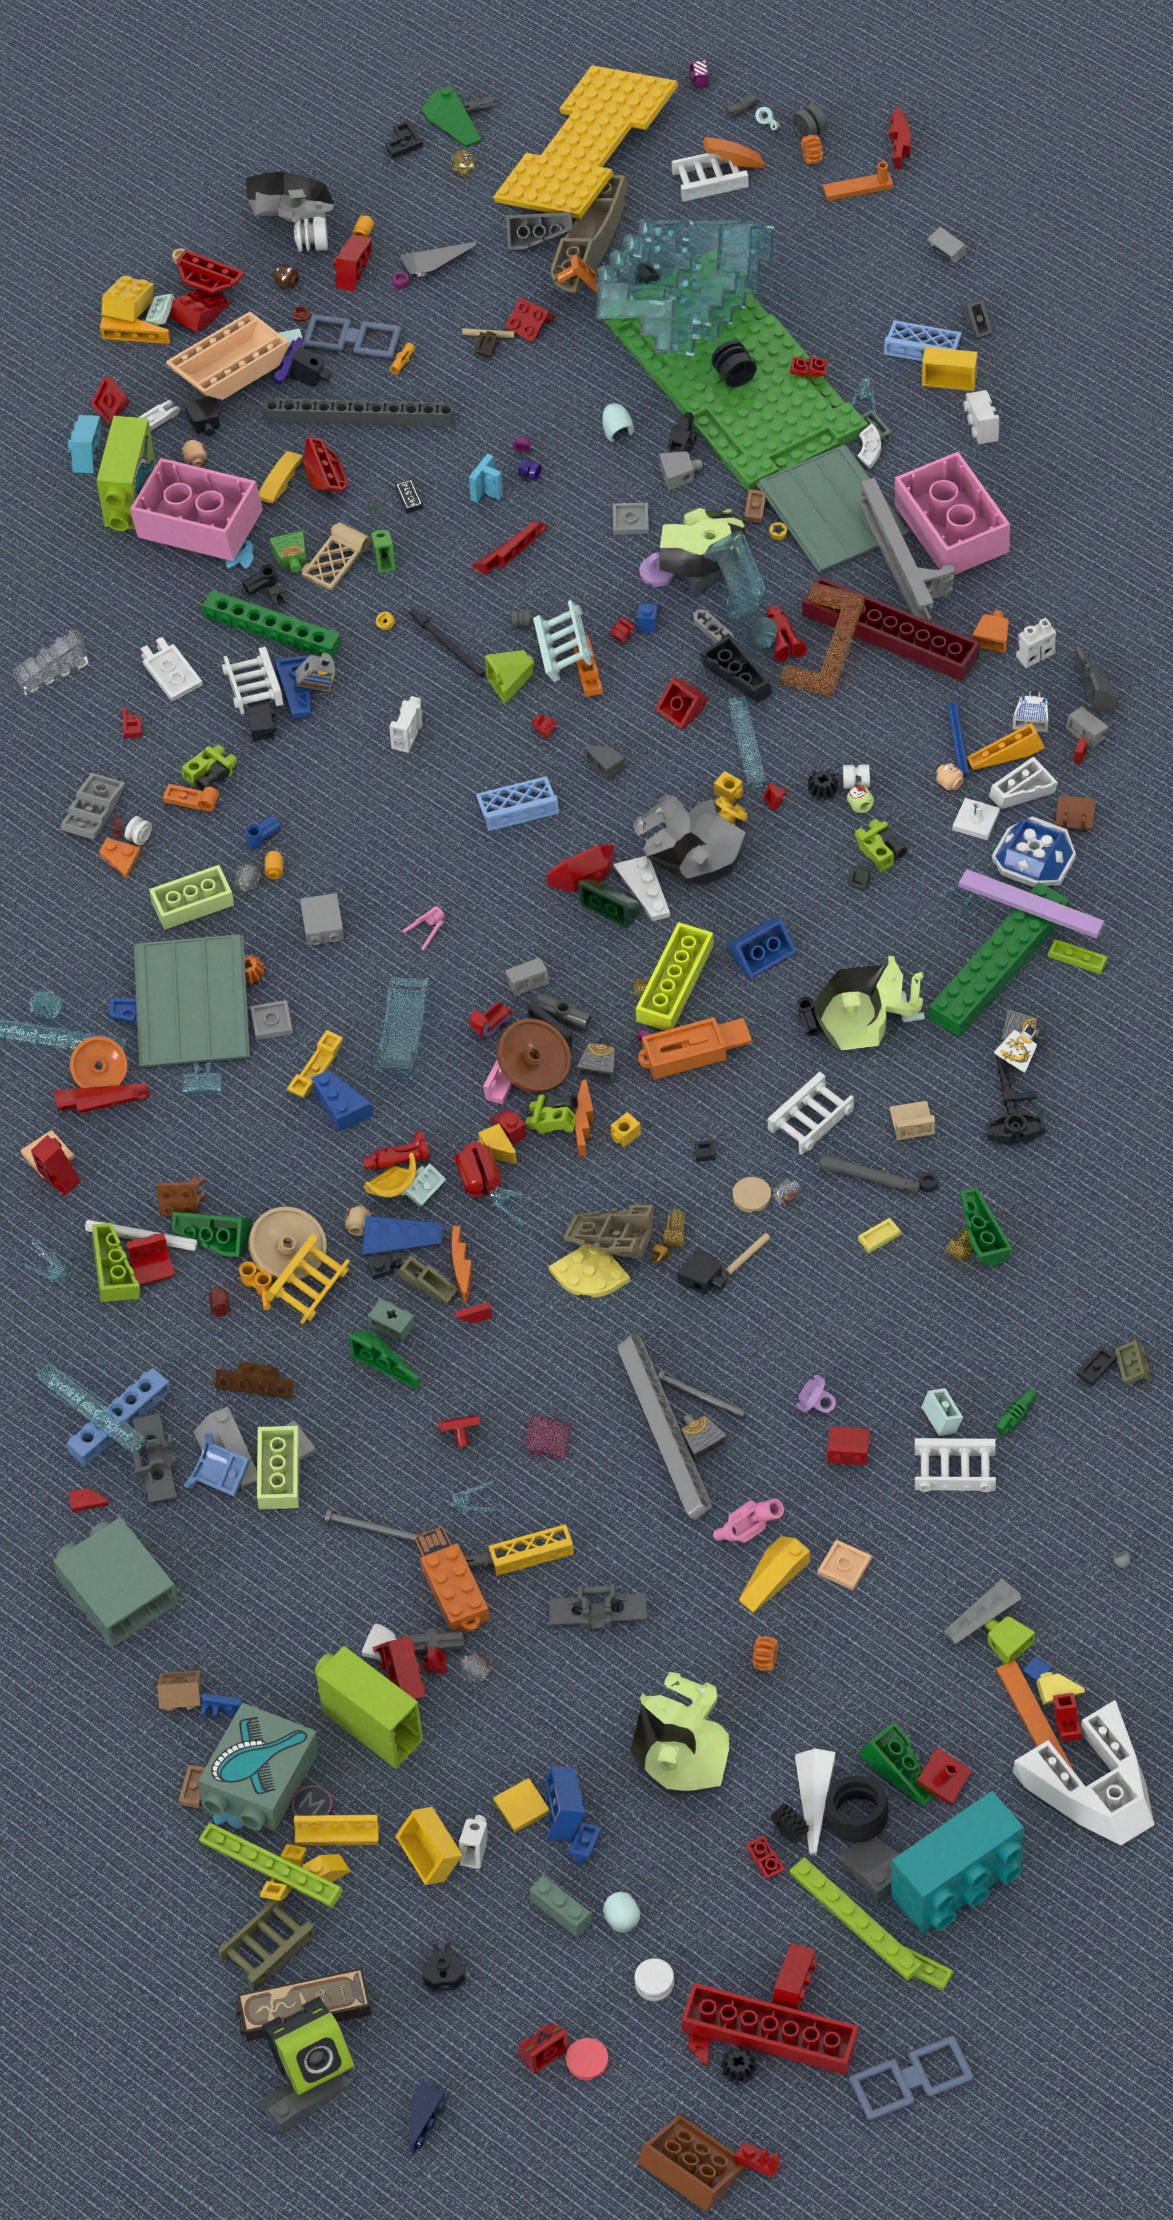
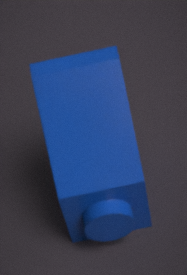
[637,601,660,633]

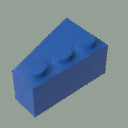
[311,1070,373,1131]
[545,1765,586,1842]

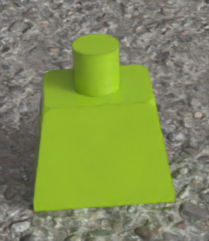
[984,1616,1035,1664]

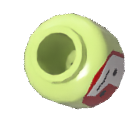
[847,785,874,813]

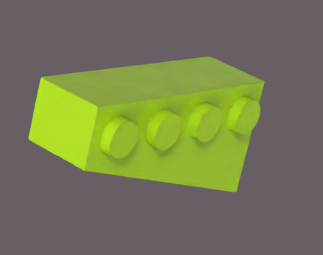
[92,1223,140,1302]

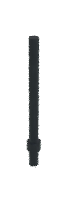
[409,609,485,678]

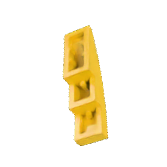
[259,451,303,504]

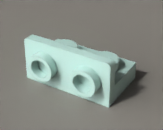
[145,294,175,326]
[401,1163,446,1207]

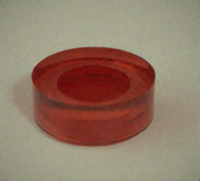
[292,305,310,322]
[113,817,121,836]

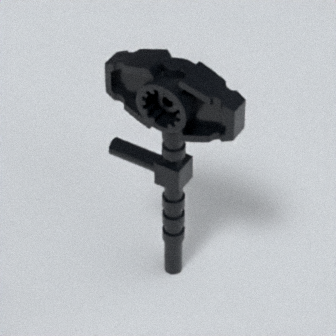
[986,1054,1045,1145]

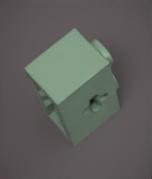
[368,1299,415,1343]

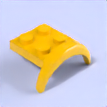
[363,1153,416,1197]

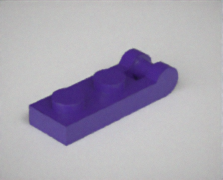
[274,337,304,384]

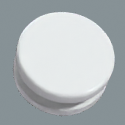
[635,1959,674,2001]

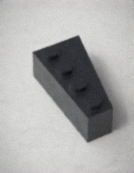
[700,635,773,703]

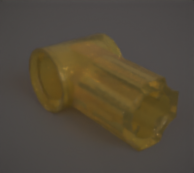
[663,1209,686,1248]
[945,1226,972,1262]

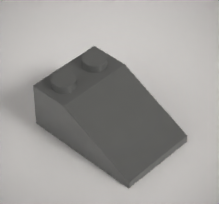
[837,1838,898,1903]

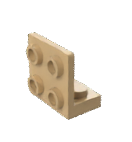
[890,1101,935,1140]

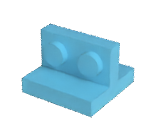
[469,453,503,503]

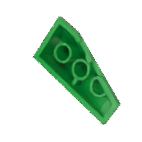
[421,85,481,148]
[960,1187,1013,1267]
[172,1212,252,1257]
[348,1329,420,1390]
[859,1721,935,1806]

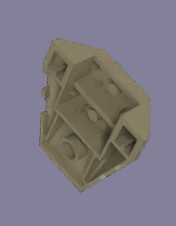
[564,1205,654,1258]

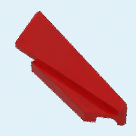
[471,520,548,576]
[53,1083,150,1115]

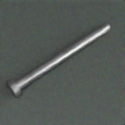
[658,1370,745,1418]
[324,1509,418,1542]

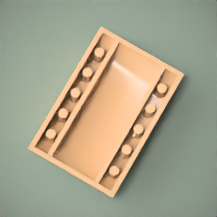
[166,312,289,400]

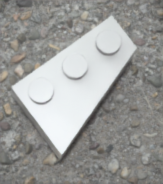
[963,390,999,444]
[989,757,1058,809]

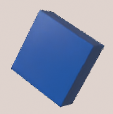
[1023,1656,1052,1683]

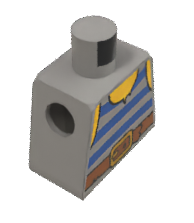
[295,653,335,692]

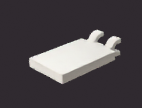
[141,637,203,702]

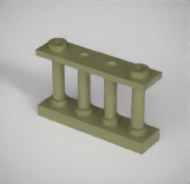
[218,1899,315,1991]

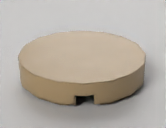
[733,1177,771,1213]

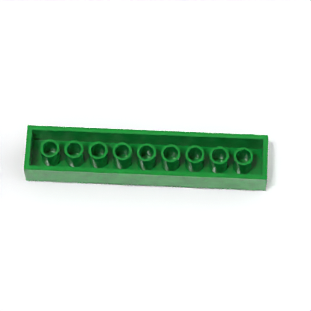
[929,882,1070,1038]

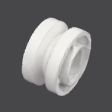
[125,816,152,846]

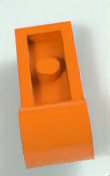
[163,784,219,812]

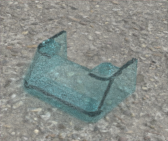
[704,530,765,620]

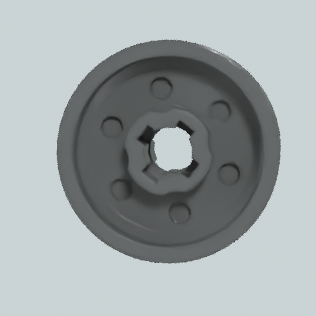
[791,103,827,139]

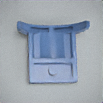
[184,1431,251,1497]

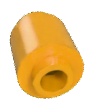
[353,215,374,237]
[265,851,283,879]

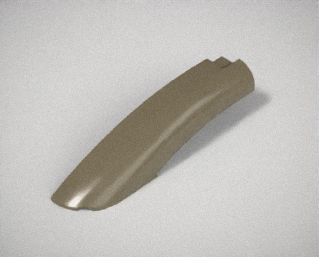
[551,175,629,293]

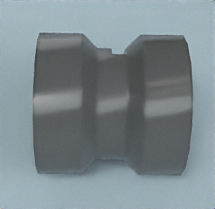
[512,609,530,628]

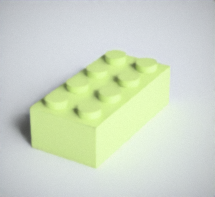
[149,865,234,930]
[257,1426,299,1509]

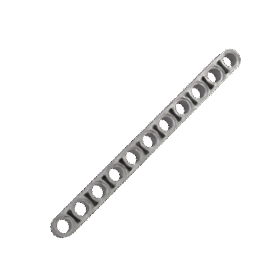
[617,1333,712,1520]

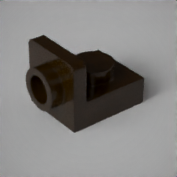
[474,331,500,358]

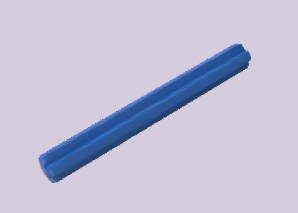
[948,702,969,777]

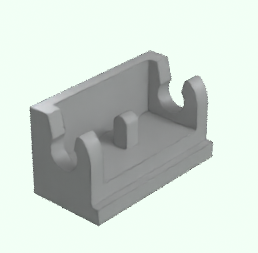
[927,227,967,263]
[1066,707,1109,748]
[505,957,550,996]

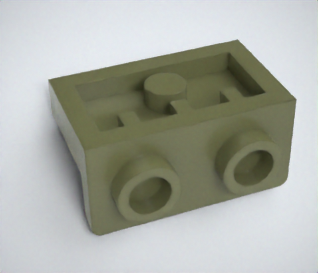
[1115,1340,1153,1385]

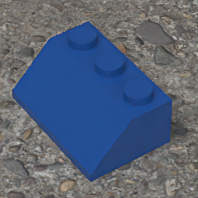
[726,918,797,978]

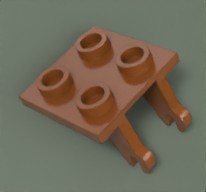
[1055,796,1096,830]
[157,1176,205,1216]

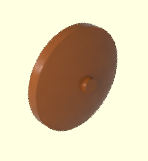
[497,1019,571,1093]

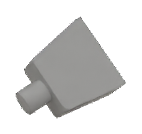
[659,451,702,490]

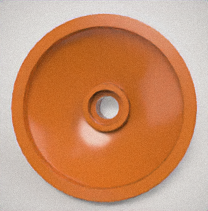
[70,1036,127,1088]

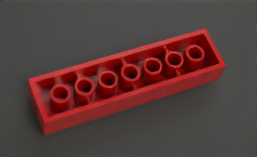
[681,1983,858,2075]

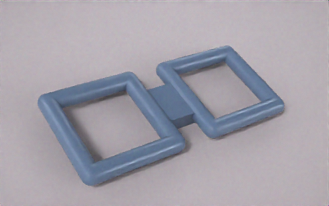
[304,314,401,358]
[849,2036,974,2120]

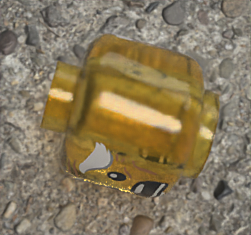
[451,150,474,175]

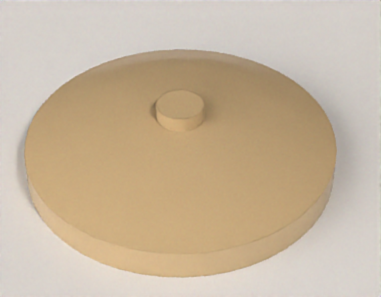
[249,1207,327,1280]

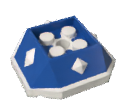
[992,817,1076,887]

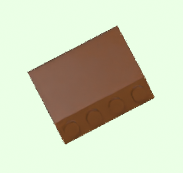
[637,2114,746,2212]

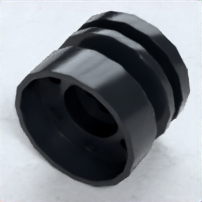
[711,340,757,388]

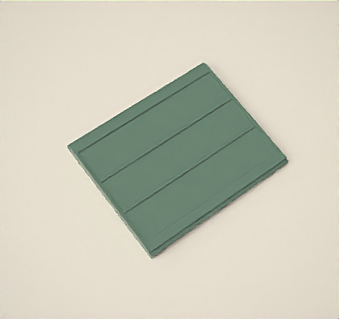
[756,445,910,573]
[134,934,250,1068]

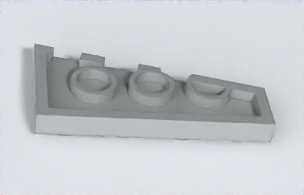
[944,1579,1022,1644]

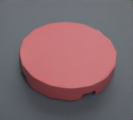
[566,2038,609,2080]

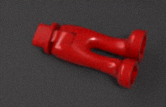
[766,606,807,662]
[362,1130,431,1170]

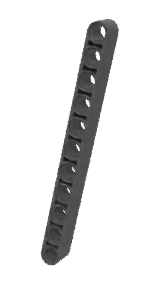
[264,399,455,426]

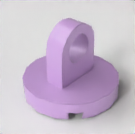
[639,552,675,587]
[796,1375,836,1413]

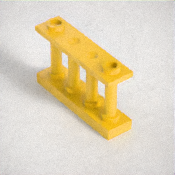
[265,1234,350,1325]

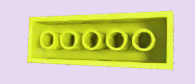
[636,922,714,1031]

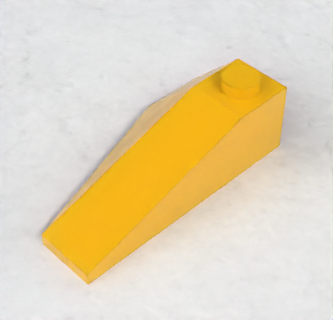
[739,1536,810,1614]

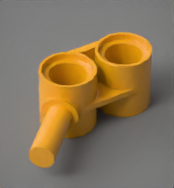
[239,1261,273,1310]

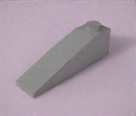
[400,242,476,277]
[193,1407,257,1488]

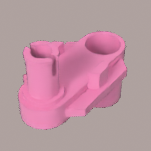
[713,1499,784,1543]

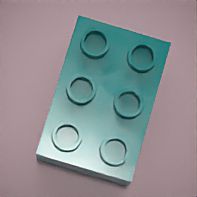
[891,1791,1024,1934]

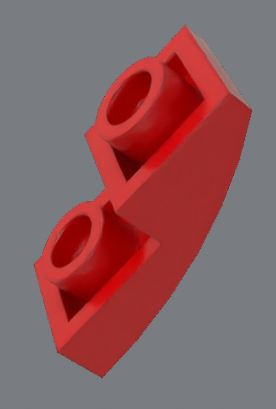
[789,356,828,377]
[745,1835,785,1880]

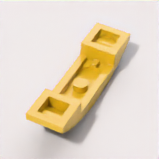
[287,1030,343,1098]
[260,1844,307,1901]

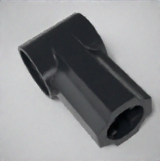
[242,564,278,595]
[797,996,822,1037]

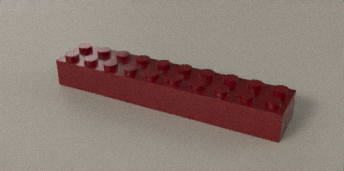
[802,576,980,681]

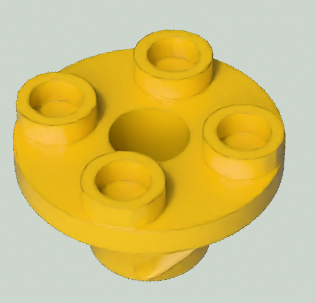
[715,795,748,825]

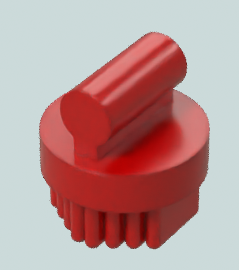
[609,617,635,643]
[532,714,557,738]

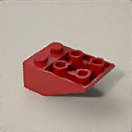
[169,289,231,332]

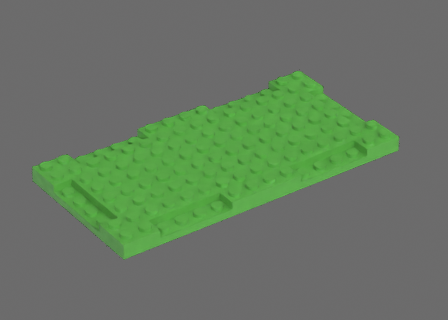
[599,250,868,492]

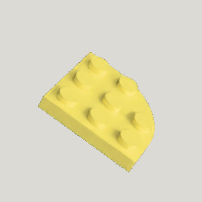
[549,1246,630,1298]

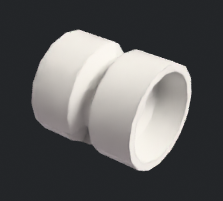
[843,764,870,789]

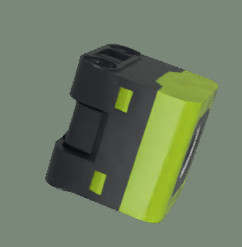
[262,1996,354,2095]

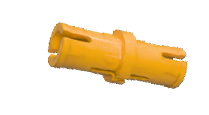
[389,343,416,374]

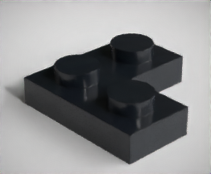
[385,120,423,158]

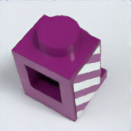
[689,60,709,88]

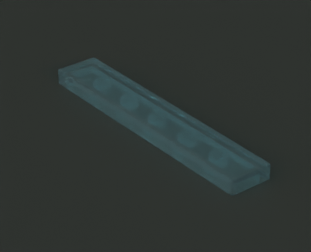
[728,696,766,788]

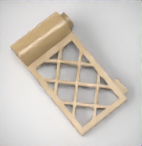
[301,522,371,591]

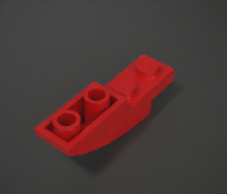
[889,107,911,169]

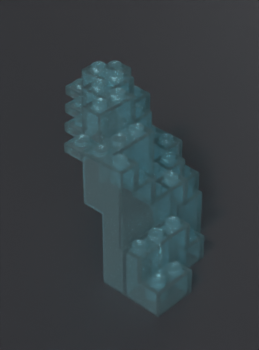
[596,219,774,356]

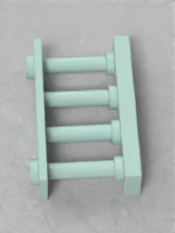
[533,600,592,682]

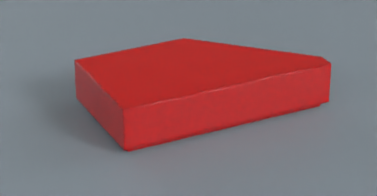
[123,708,142,739]
[455,1302,492,1323]
[69,1488,109,1512]
[688,2033,711,2066]

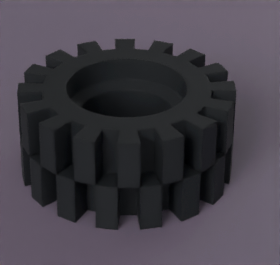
[770,1804,809,1843]

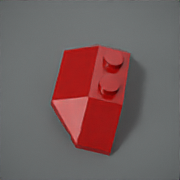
[177,249,245,294]
[303,436,349,492]
[546,844,615,892]

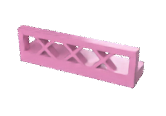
[483,1060,513,1104]

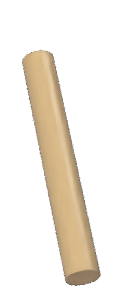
[462,328,515,338]
[725,1233,770,1275]

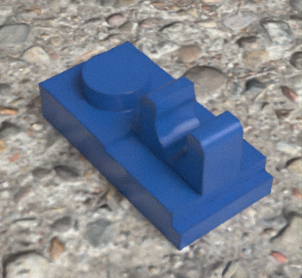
[201,1694,242,1719]
[568,1822,602,1865]

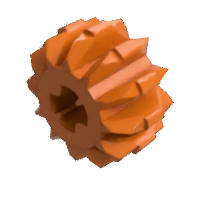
[801,135,823,164]
[244,954,264,985]
[753,1636,778,1671]

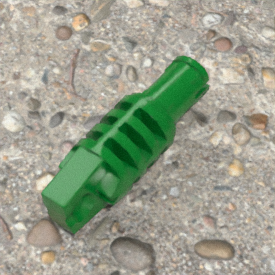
[997,1388,1037,1436]

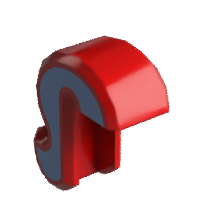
[469,1002,512,1038]

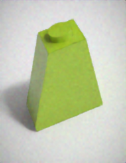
[485,650,535,703]

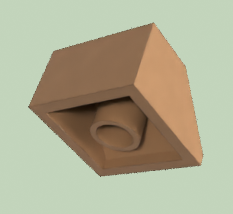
[157,1670,201,1711]

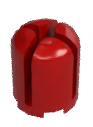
[454,1142,502,1198]

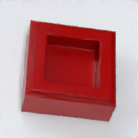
[1074,737,1088,764]

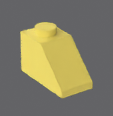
[1036,1672,1085,1706]

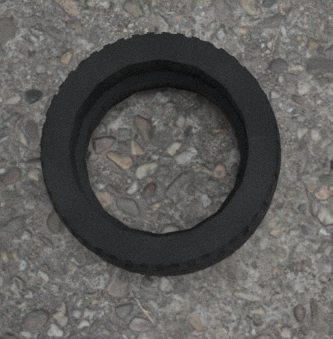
[825,1775,889,1842]

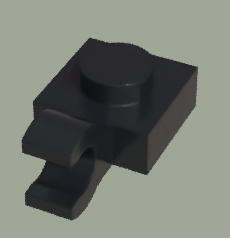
[367,1253,403,1280]

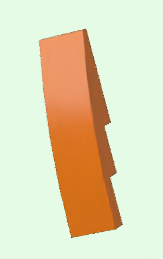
[703,137,765,168]
[570,635,603,697]
[575,1080,594,1156]
[452,1226,472,1304]

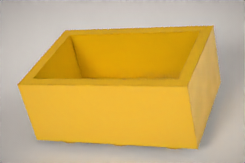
[101,276,154,322]
[922,347,978,391]
[395,1807,463,1885]

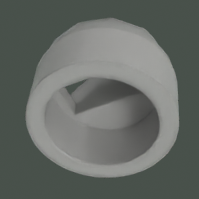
[1113,1551,1130,1568]

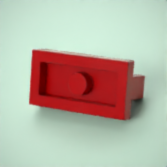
[734,2142,782,2178]

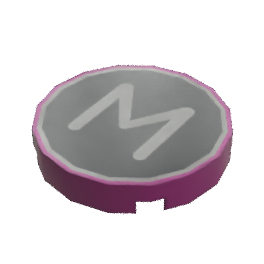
[292,1785,333,1816]

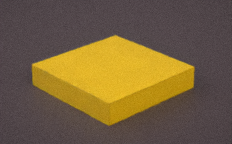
[493,1778,550,1833]

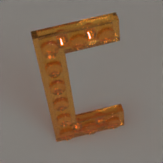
[780,582,866,697]

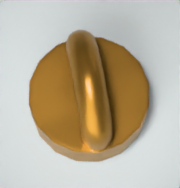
[650,1244,670,1264]

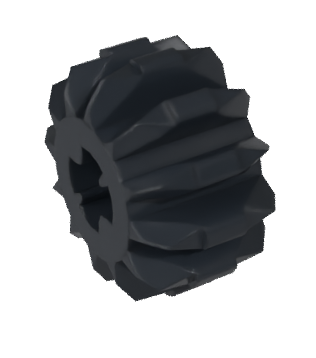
[807,769,839,801]
[720,2047,757,2085]

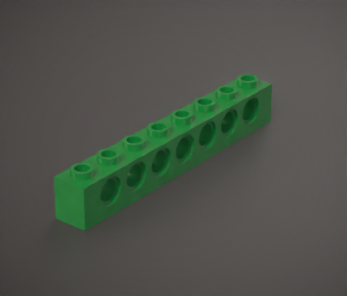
[202,590,342,659]

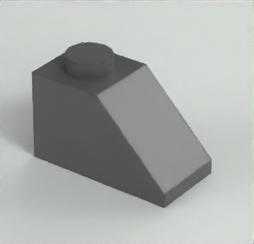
[961,299,993,338]
[584,745,625,781]

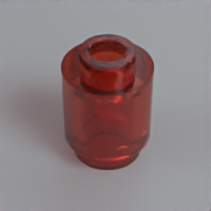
[209,1287,230,1317]

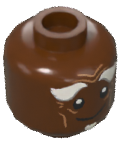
[273,264,299,289]

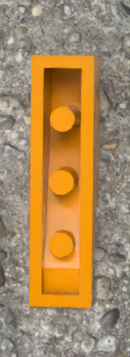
[100,315,170,344]
[967,722,1045,770]

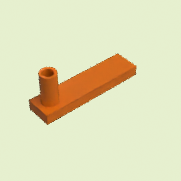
[823,161,893,201]
[557,255,617,303]

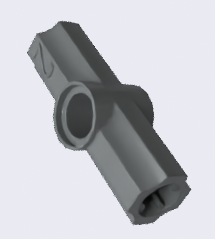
[536,993,592,1030]
[401,1629,464,1655]

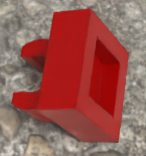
[763,784,787,810]
[423,1646,446,1675]

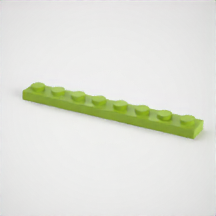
[198,1822,343,1908]
[789,1857,923,1981]

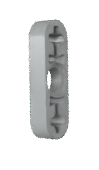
[693,609,733,643]

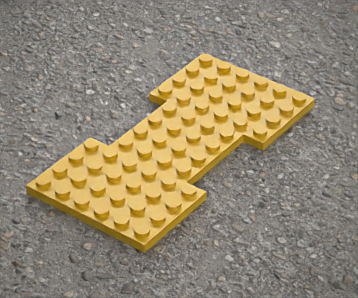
[493,65,678,219]

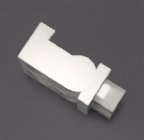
[1016,618,1056,668]
[389,696,422,753]

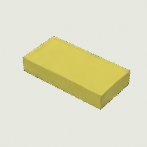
[858,1218,901,1253]

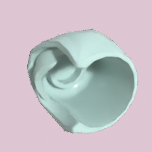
[602,403,634,442]
[603,1892,641,1933]

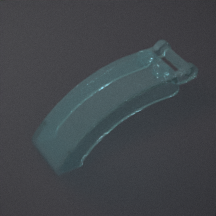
[375,976,429,1070]

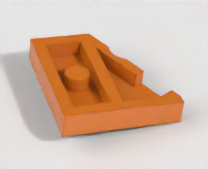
[99,837,141,879]

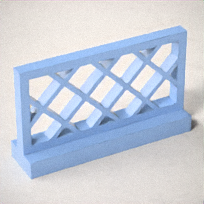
[884,320,962,361]
[476,776,559,831]

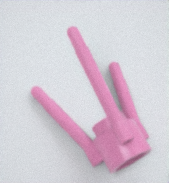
[403,906,445,951]

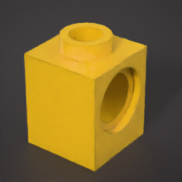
[714,771,743,804]
[610,1112,641,1147]

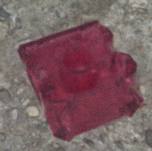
[525,1413,571,1458]

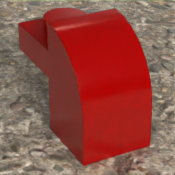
[1053,1693,1082,1742]

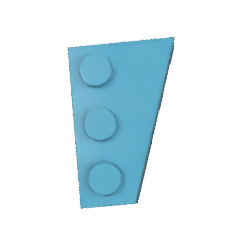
[68,415,101,473]

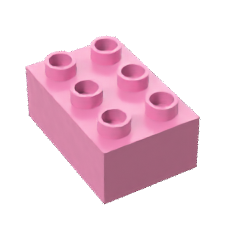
[895,452,1010,575]
[130,458,263,561]

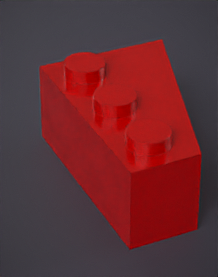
[334,234,372,292]
[31,1135,81,1196]
[372,1636,425,1700]

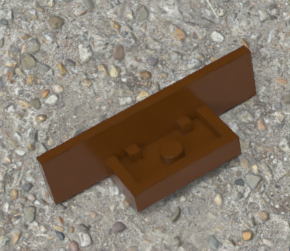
[215,1362,294,1399]

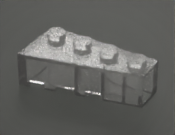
[13,627,88,695]

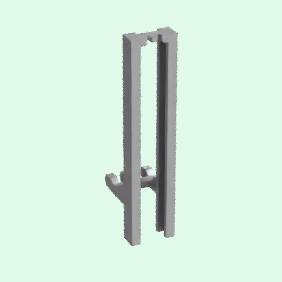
[859,478,955,622]

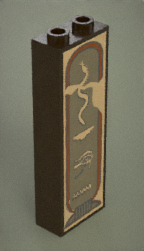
[235,1968,372,2041]

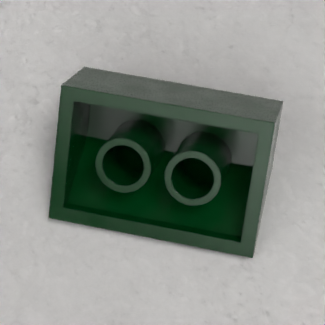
[579,879,640,929]

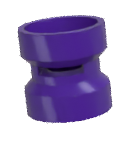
[518,459,542,481]

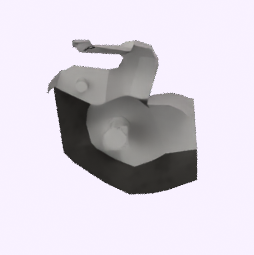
[246,171,336,223]
[633,794,751,884]

